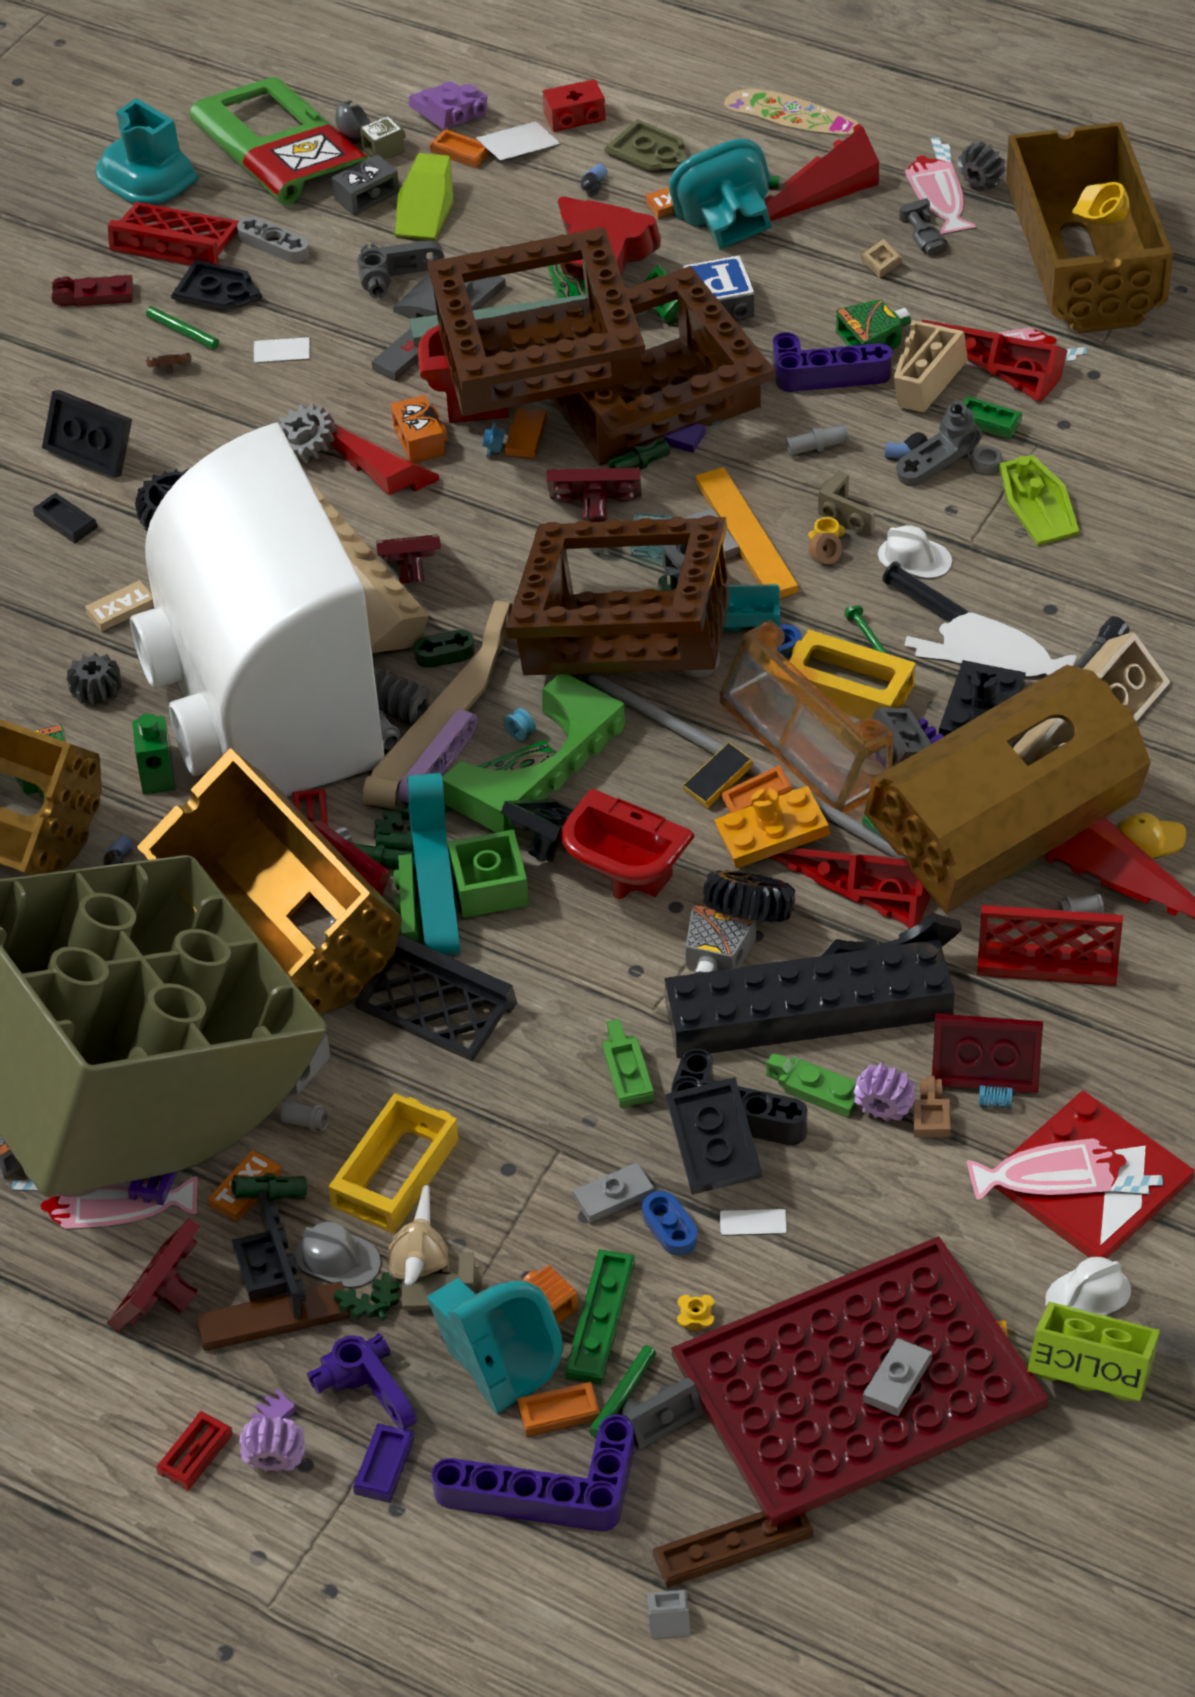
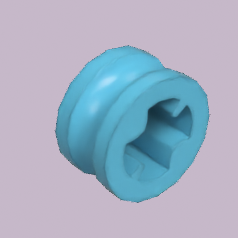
[504,708,536,741]

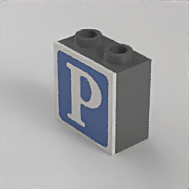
[683,255,754,320]

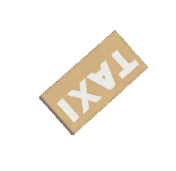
[85,580,154,632]

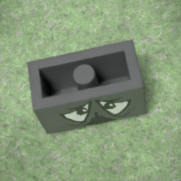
[332,154,399,216]

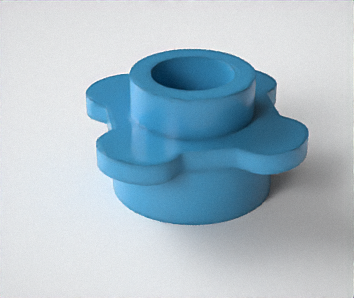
[482,421,505,457]

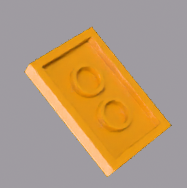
[714,786,831,869]

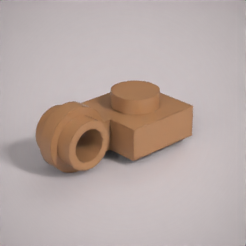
[913,1076,950,1137]

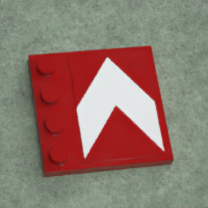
[994,1090,1195,1259]

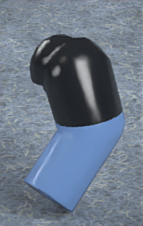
[581,163,607,197]
[885,432,928,459]
[103,835,134,866]

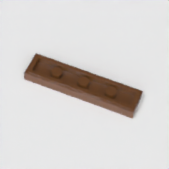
[196,1281,350,1351]
[653,1511,813,1588]

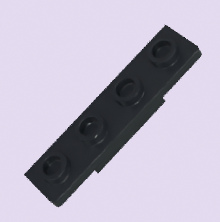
[232,1191,306,1319]

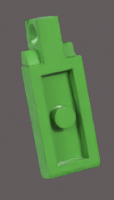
[602,1019,654,1108]
[766,1053,857,1118]

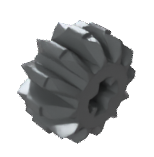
[956,141,1006,191]
[66,652,122,706]

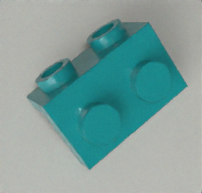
[724,584,780,631]

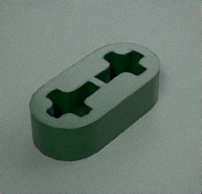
[414,630,474,668]

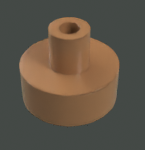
[809,533,842,564]

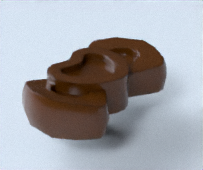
[146,352,192,373]

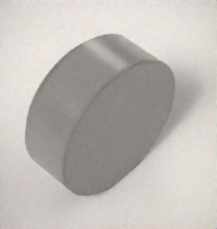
[971,446,1002,475]

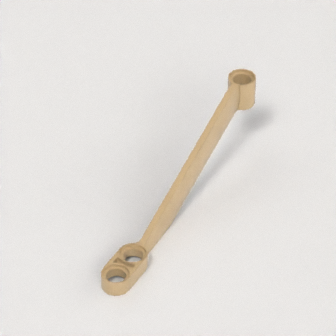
[363,600,513,810]

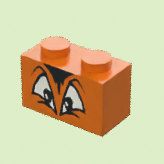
[390,395,448,463]

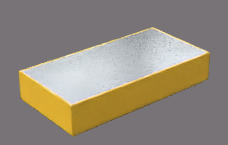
[683,742,754,809]

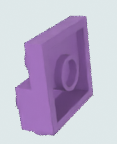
[409,81,488,129]

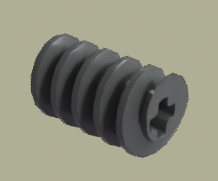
[374,668,429,725]

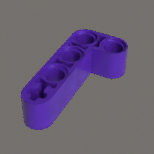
[773,332,892,392]

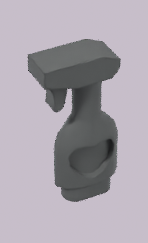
[899,198,947,256]

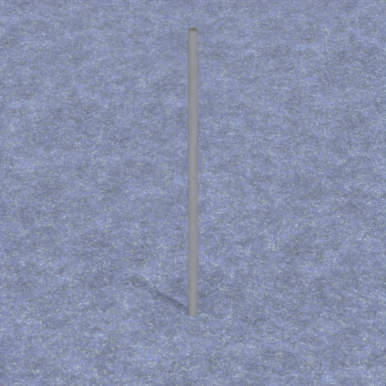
[588,673,905,858]

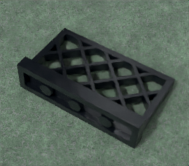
[354,934,517,1062]

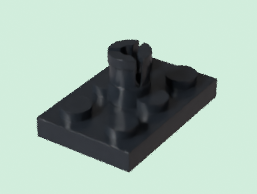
[42,390,132,478]
[939,660,1026,736]
[501,799,574,862]
[665,1077,762,1195]

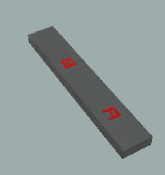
[372,276,506,380]

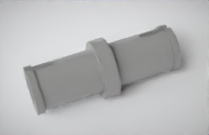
[786,423,850,457]

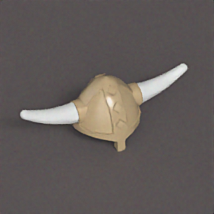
[388,1185,449,1286]

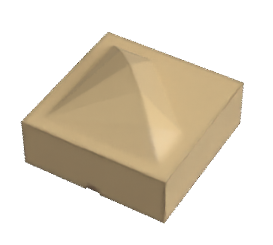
[861,239,902,278]

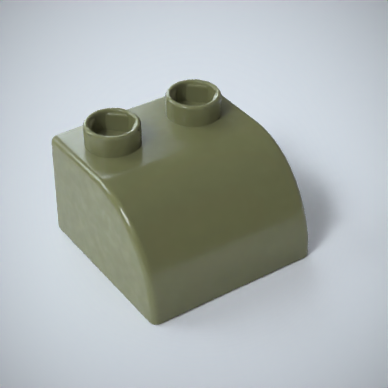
[0,855,327,1197]

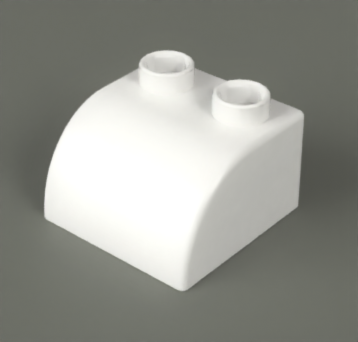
[130,422,385,797]

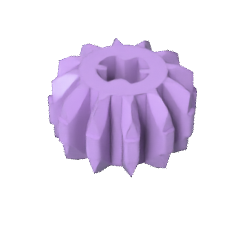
[854,1063,916,1122]
[239,1415,305,1473]

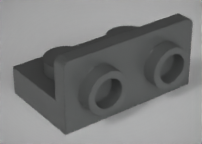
[865,707,931,770]

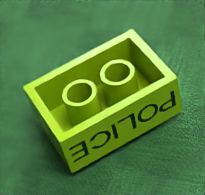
[1027,1301,1160,1401]

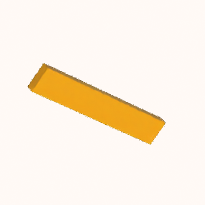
[695,467,798,598]

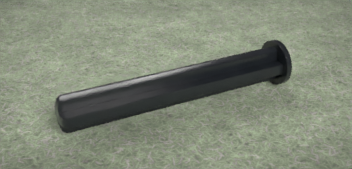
[882,561,970,622]

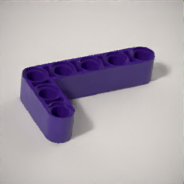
[431,1415,634,1531]

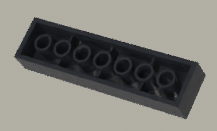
[664,939,955,1058]

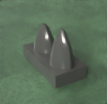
[622,1377,704,1449]

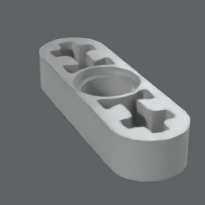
[237,216,309,263]

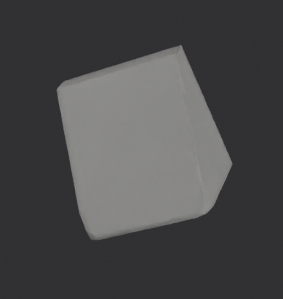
[647,1590,690,1639]

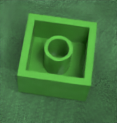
[447,829,529,918]

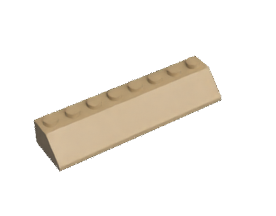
[308,479,429,653]
[1013,632,1170,766]

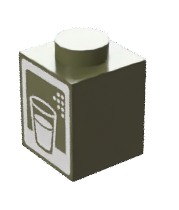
[360,115,406,160]

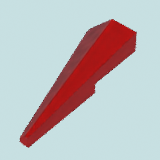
[764,124,879,222]
[922,319,1068,402]
[317,423,439,496]
[1045,817,1195,920]
[768,847,931,928]

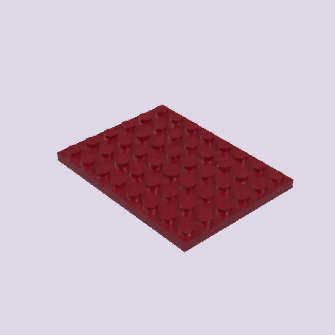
[671,1236,1048,1527]

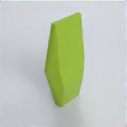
[395,153,454,241]
[999,455,1079,546]

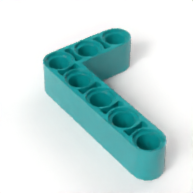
[407,772,460,956]

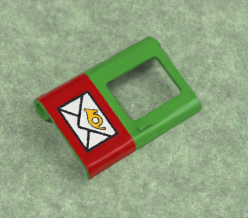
[189,77,369,205]

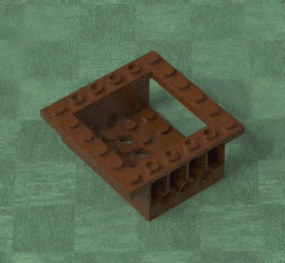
[427,227,646,416]
[551,266,775,466]
[506,515,731,675]

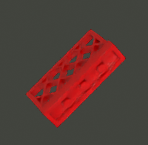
[107,202,239,265]
[977,905,1123,986]

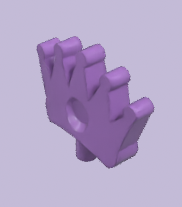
[251,1390,296,1421]

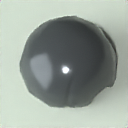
[336,100,371,142]

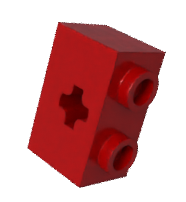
[542,79,606,132]

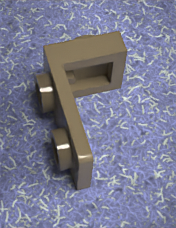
[818,470,875,536]
[402,1252,483,1310]

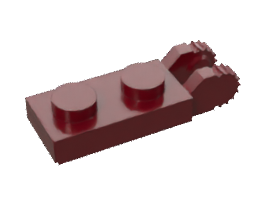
[51,275,133,306]

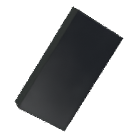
[33,492,98,544]

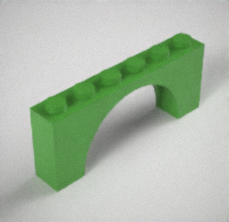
[442,674,626,833]

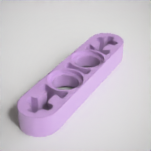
[398,709,477,803]

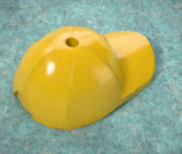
[1072,182,1130,225]
[1116,812,1186,859]

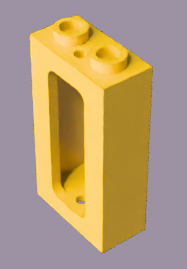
[779,629,916,722]
[328,1093,459,1234]

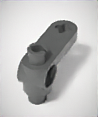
[357,241,444,298]
[896,401,982,486]

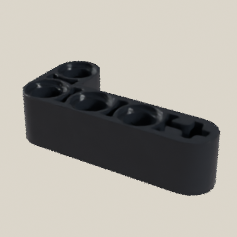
[671,1049,808,1145]

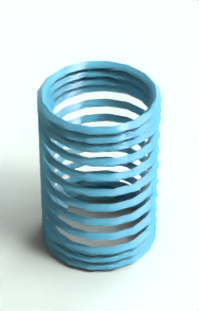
[979,1085,1012,1108]

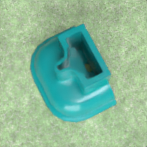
[95,98,199,205]
[669,139,772,250]
[427,1278,563,1415]

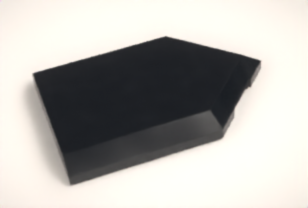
[171,260,262,310]

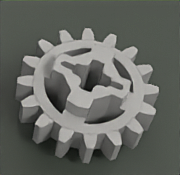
[279,403,337,463]

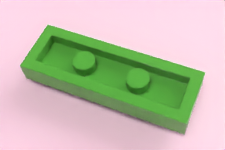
[394,854,422,944]

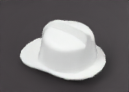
[878,525,952,579]
[1045,1257,1131,1316]

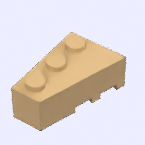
[894,320,968,413]

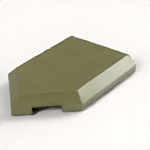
[605,119,688,172]

